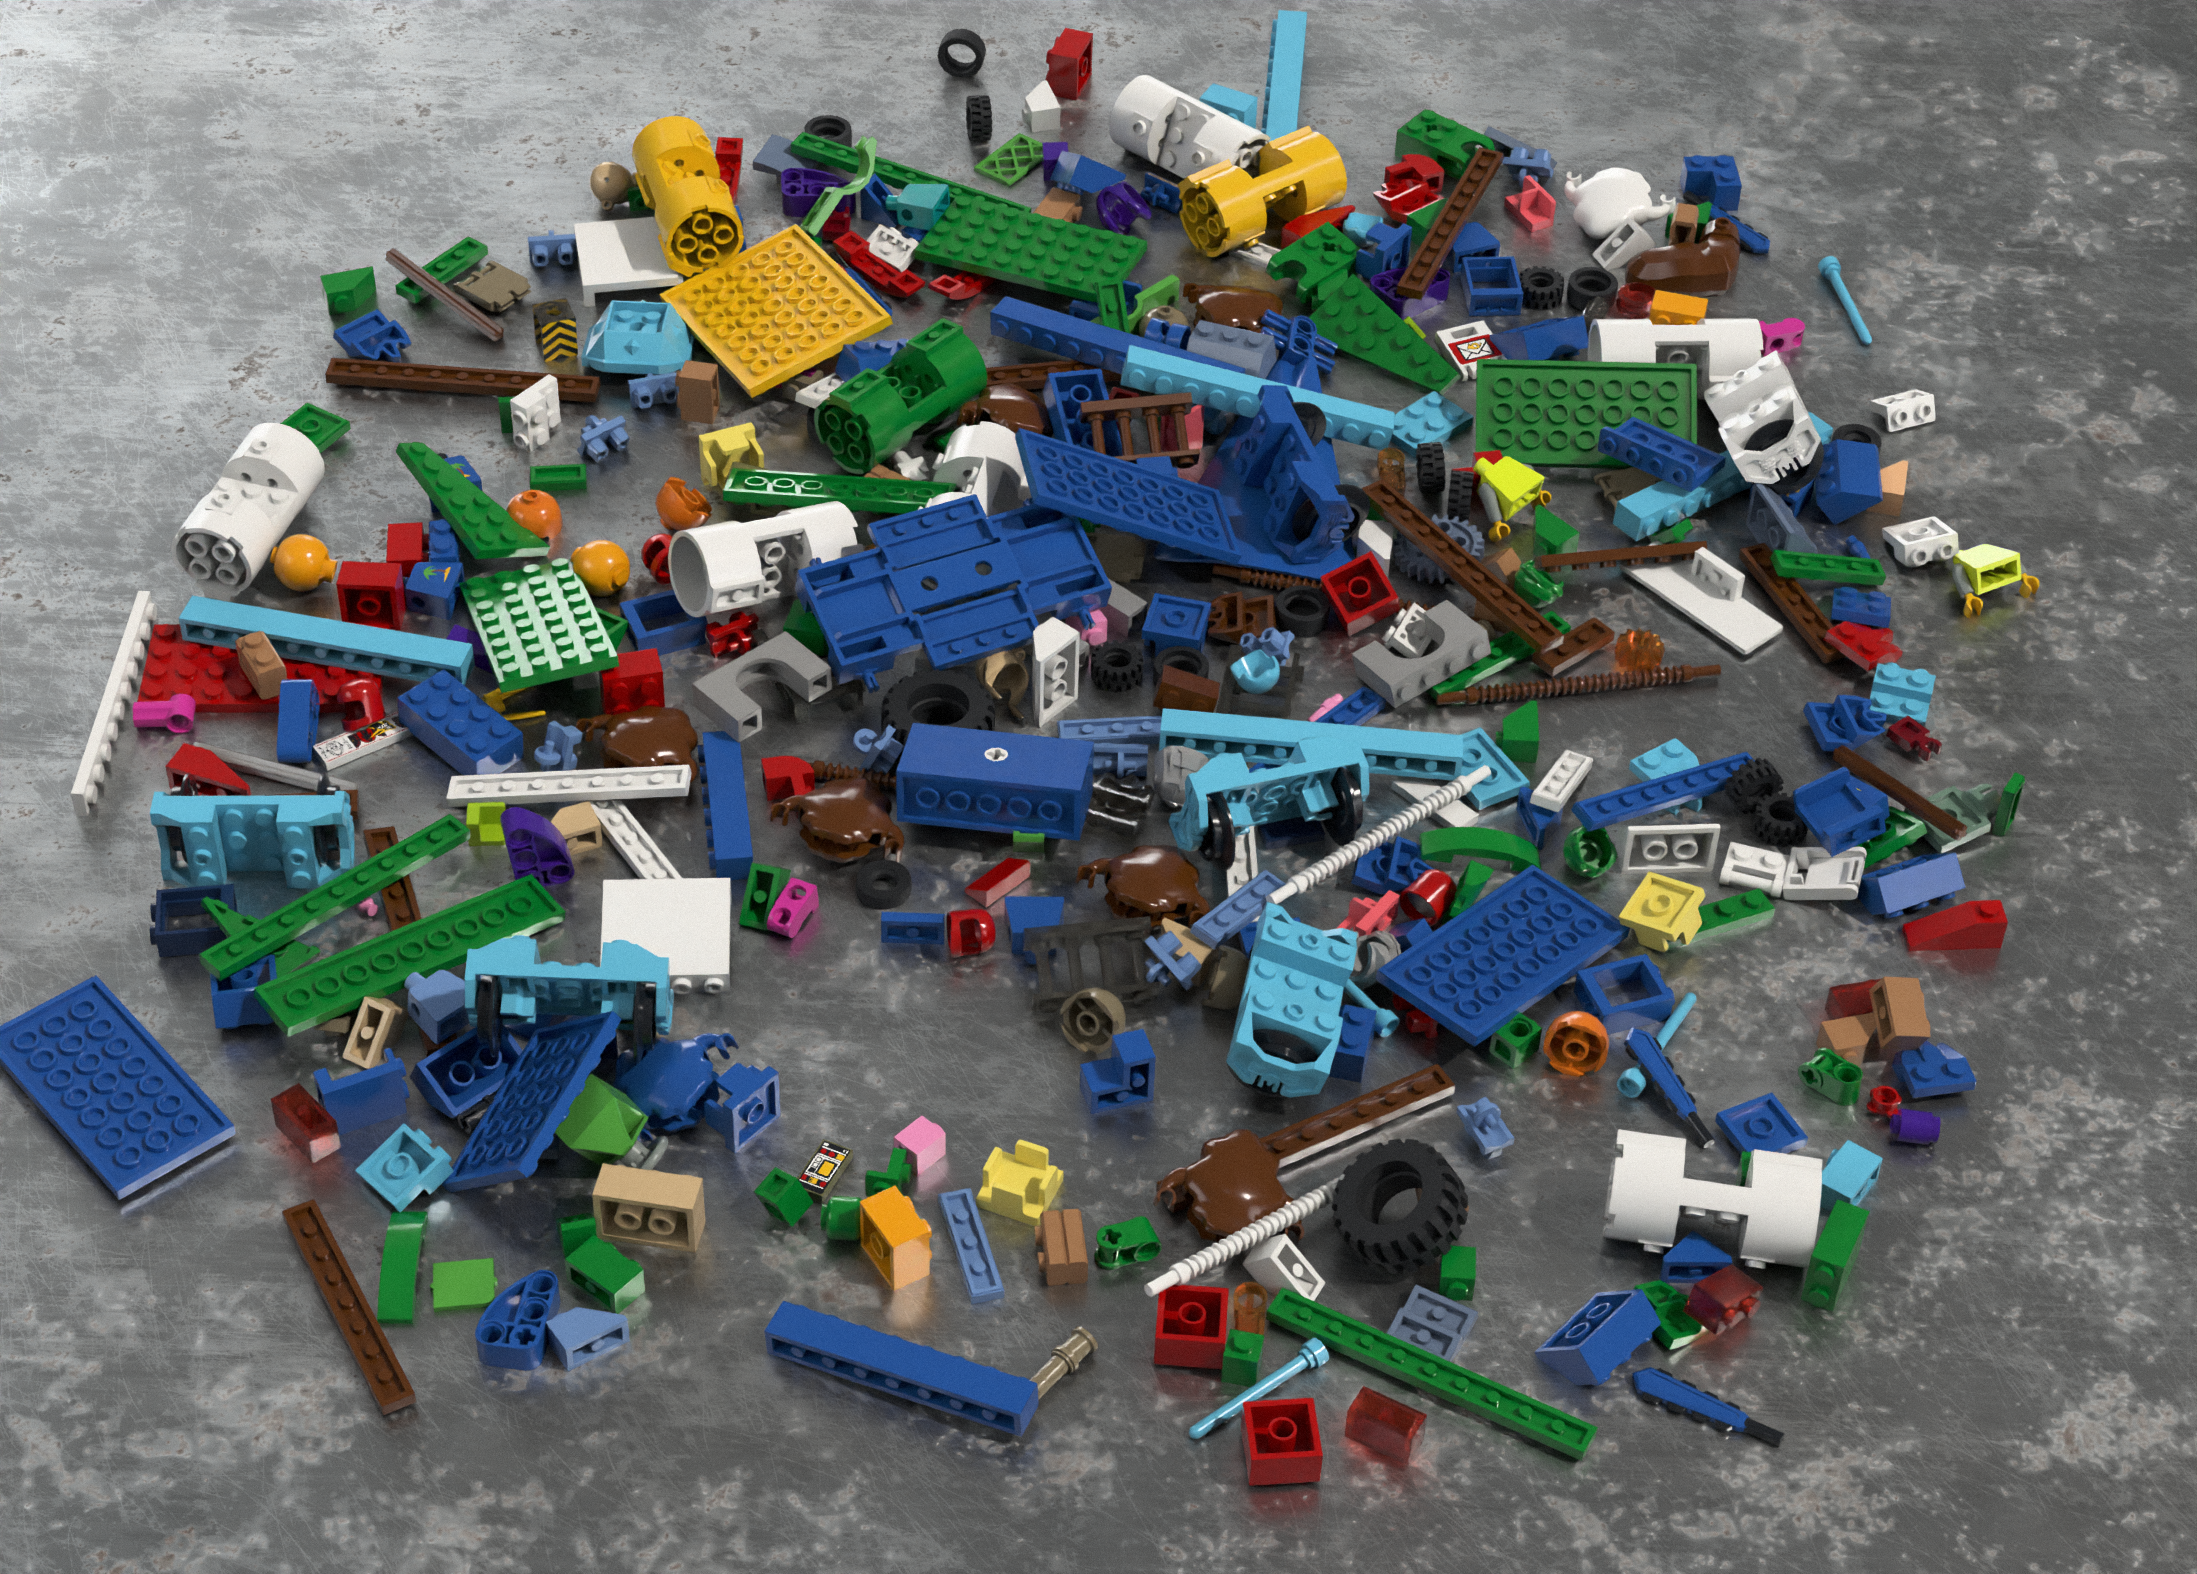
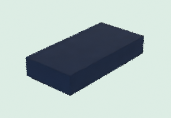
[1257,816,1325,850]

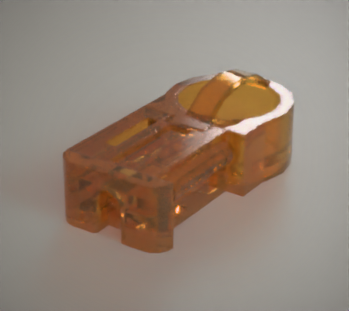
[1377,447,1406,497]
[1233,1282,1268,1335]

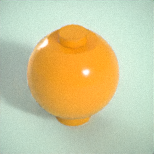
[270,534,338,592]
[570,540,630,597]

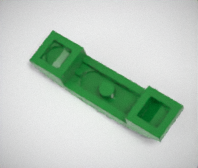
[1419,827,1542,872]
[377,1211,428,1324]

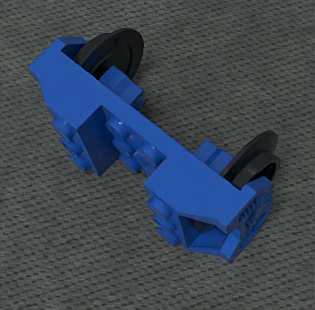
[1234,385,1370,563]

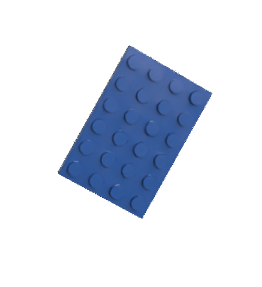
[441,1011,622,1192]

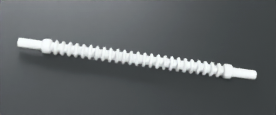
[1266,765,1491,905]
[1144,1174,1345,1297]

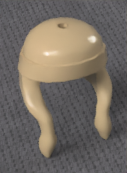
[590,162,638,211]
[975,647,1029,719]

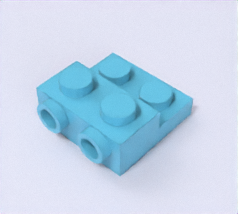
[1870,662,1936,727]
[355,1123,454,1212]

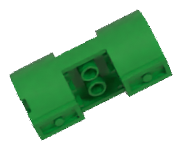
[814,318,987,474]

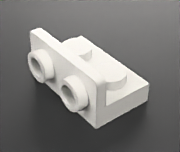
[867,224,923,273]
[1870,389,1935,432]
[1381,602,1432,659]

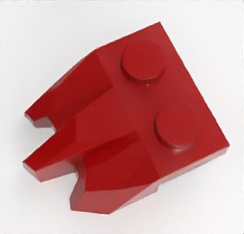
[1373,179,1445,224]
[1824,621,1903,672]

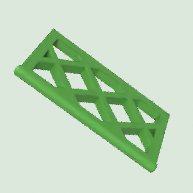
[974,133,1042,187]

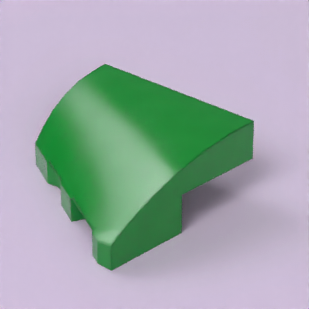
[1439,860,1494,928]
[1633,1280,1725,1350]

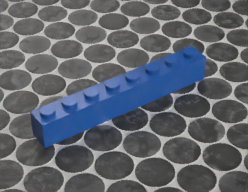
[764,1301,1039,1437]

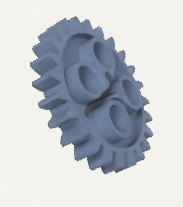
[1392,514,1484,583]

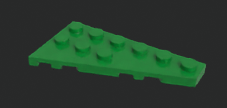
[1309,274,1461,395]
[396,442,550,559]

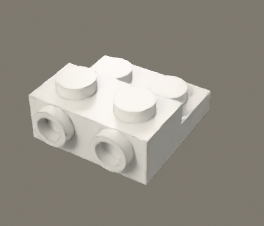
[510,374,561,453]
[1882,516,1959,567]

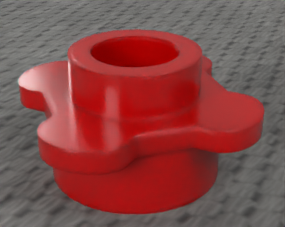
[1866,1086,1902,1118]

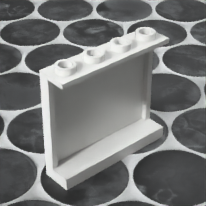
[574,217,683,307]
[600,878,732,994]

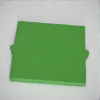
[430,1258,498,1312]

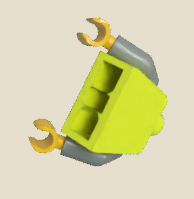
[1473,456,1551,542]
[1951,544,2039,618]

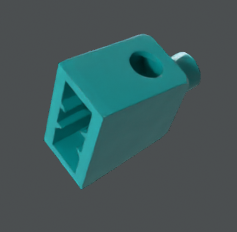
[886,184,950,231]

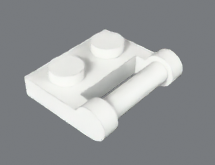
[1719,842,1790,898]

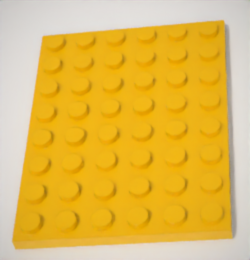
[659,224,893,398]

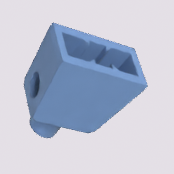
[404,970,470,1044]

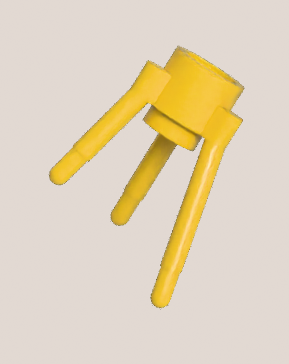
[480,686,546,721]

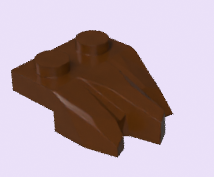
[1207,591,1276,644]

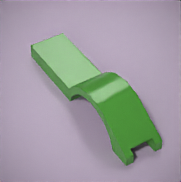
[799,136,877,236]
[1090,274,1180,336]

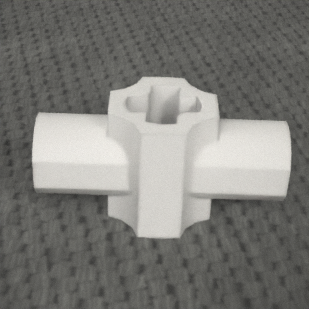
[891,451,932,482]

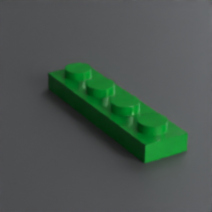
[395,236,488,304]
[1770,550,1886,586]
[1666,888,1775,950]

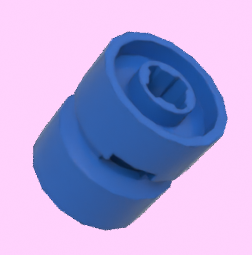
[1144,317,1191,350]

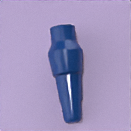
[1845,535,1871,559]

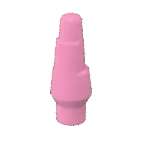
[1307,693,1344,722]
[355,897,378,916]

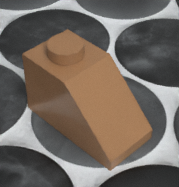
[1816,1013,1878,1066]

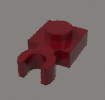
[822,207,851,241]
[1886,716,1942,761]

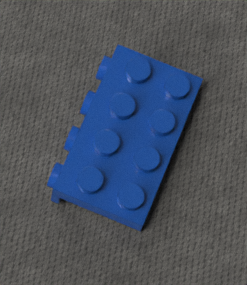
[1598,417,1726,492]

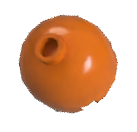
[655,477,712,531]
[506,490,563,540]
[1543,1011,1609,1077]

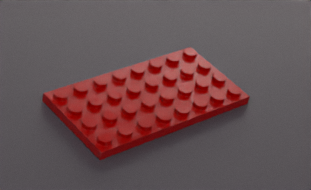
[137,624,390,713]

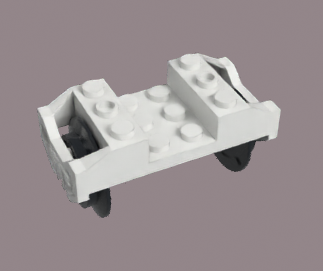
[1704,350,1824,494]

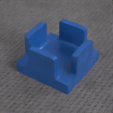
[1355,222,1412,280]
[1141,593,1211,658]
[704,1063,781,1154]

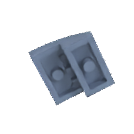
[753,134,819,184]
[1387,1284,1478,1362]

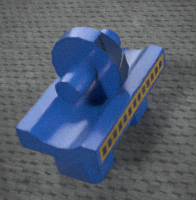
[1140,172,1183,214]

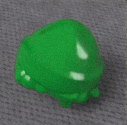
[1514,560,1564,609]
[1563,824,1618,878]

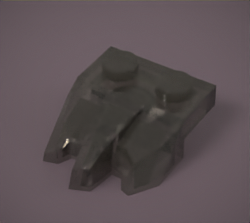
[1085,772,1155,837]

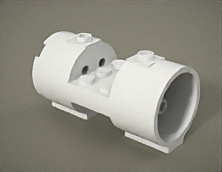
[1109,75,1271,179]
[1587,318,1763,400]
[918,421,1029,592]
[171,423,325,602]
[668,501,863,617]
[1603,1129,1823,1269]

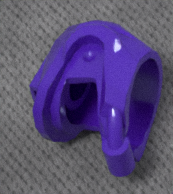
[1096,181,1152,235]

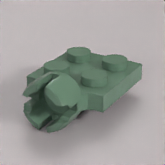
[1904,783,2001,853]

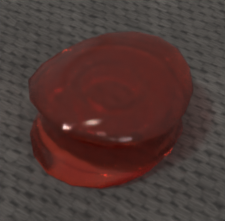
[1616,282,1656,319]

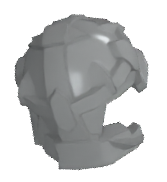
[1153,745,1209,808]
[1349,927,1401,990]

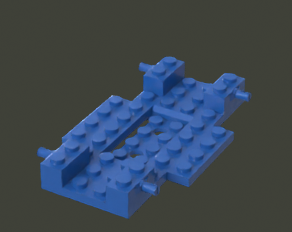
[795,494,1112,693]

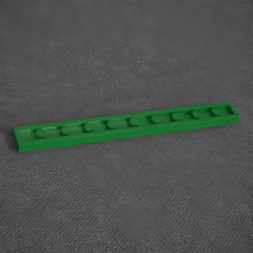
[791,132,1031,213]
[199,814,470,981]
[1266,1287,1598,1461]

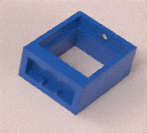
[1460,256,1523,316]
[619,590,708,656]
[1574,954,1675,1035]

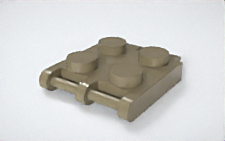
[453,260,531,312]
[1593,467,1663,512]
[1086,532,1146,582]

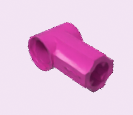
[133,694,196,734]

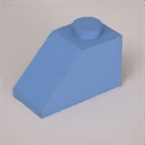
[546,1307,630,1372]

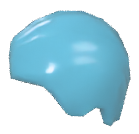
[1343,212,1383,248]
[1230,649,1280,694]

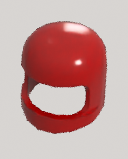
[641,533,672,585]
[337,678,386,732]
[1399,869,1457,926]
[946,909,996,958]

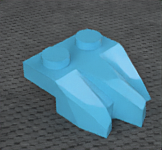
[1629,738,1709,815]

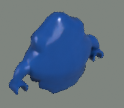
[612,1033,739,1144]

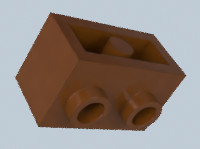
[1153,665,1220,713]

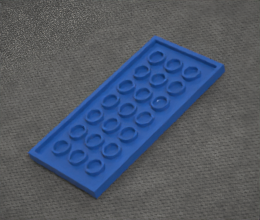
[1015,428,1242,565]
[1375,865,1630,1047]
[0,975,236,1200]

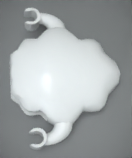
[1564,167,1676,239]

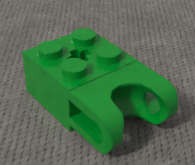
[1395,109,1495,180]
[1265,222,1361,304]

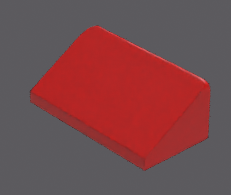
[964,858,1030,908]

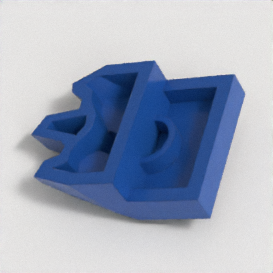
[333,309,412,363]
[1803,695,1887,752]
[1351,836,1434,894]
[1892,1041,1977,1098]

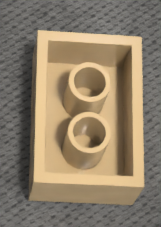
[592,1163,706,1253]

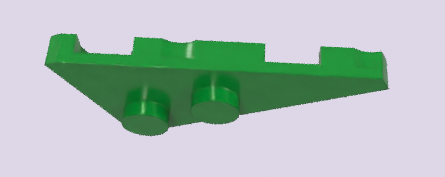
[1855,806,1927,870]
[201,896,321,978]

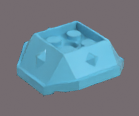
[581,300,696,375]

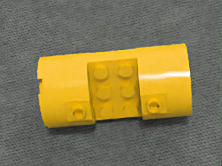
[632,116,744,278]
[1177,125,1347,257]

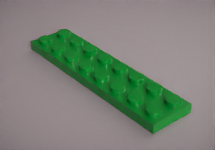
[723,468,956,515]

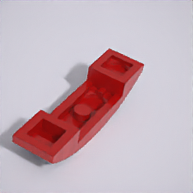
[715,137,743,205]
[833,230,926,297]
[928,271,997,300]

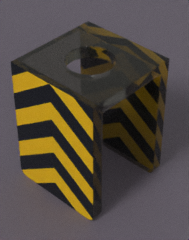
[532,298,578,362]

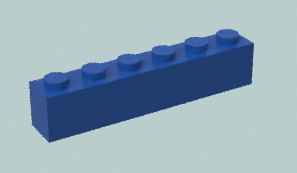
[697,731,753,881]

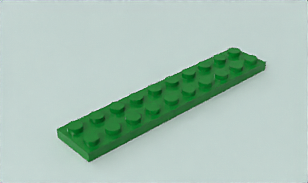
[254,874,566,1037]

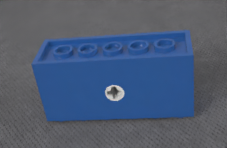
[896,723,1094,841]

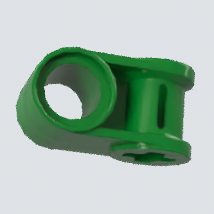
[1798,1047,1863,1106]
[1094,1216,1162,1270]

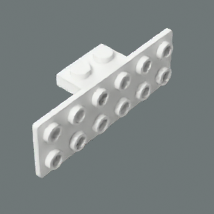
[1619,541,1783,655]

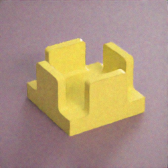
[699,422,764,490]
[1618,871,1705,953]
[976,1139,1064,1226]

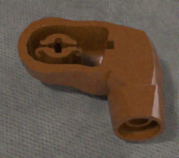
[1625,217,1741,298]

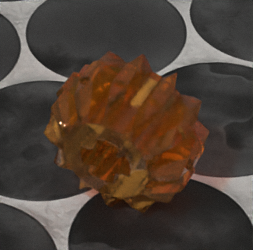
[1614,627,1665,673]

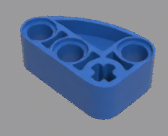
[277,679,320,763]
[475,1270,560,1371]

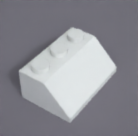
[1032,617,1080,728]
[1615,824,1721,874]

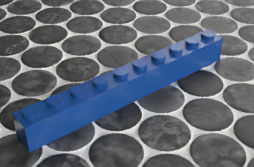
[990,296,1245,374]

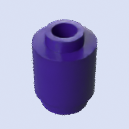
[1890,1108,1941,1145]

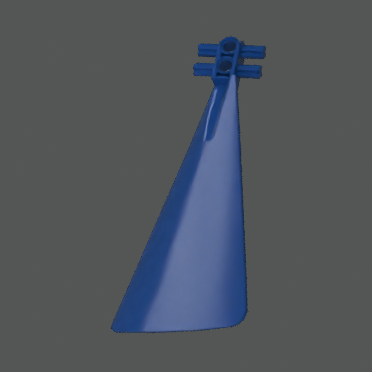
[1153,309,1355,581]

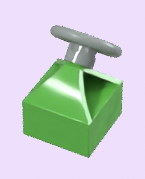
[555,1074,668,1170]

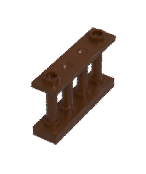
[1079,392,1200,469]

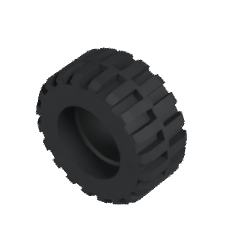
[881,669,995,765]
[1332,1139,1468,1274]

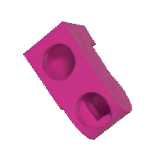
[1759,318,1805,356]
[767,877,819,938]

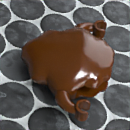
[1183,283,1283,333]
[957,383,1054,438]
[576,706,698,790]
[770,778,904,863]
[1075,845,1210,931]
[1153,1129,1304,1244]

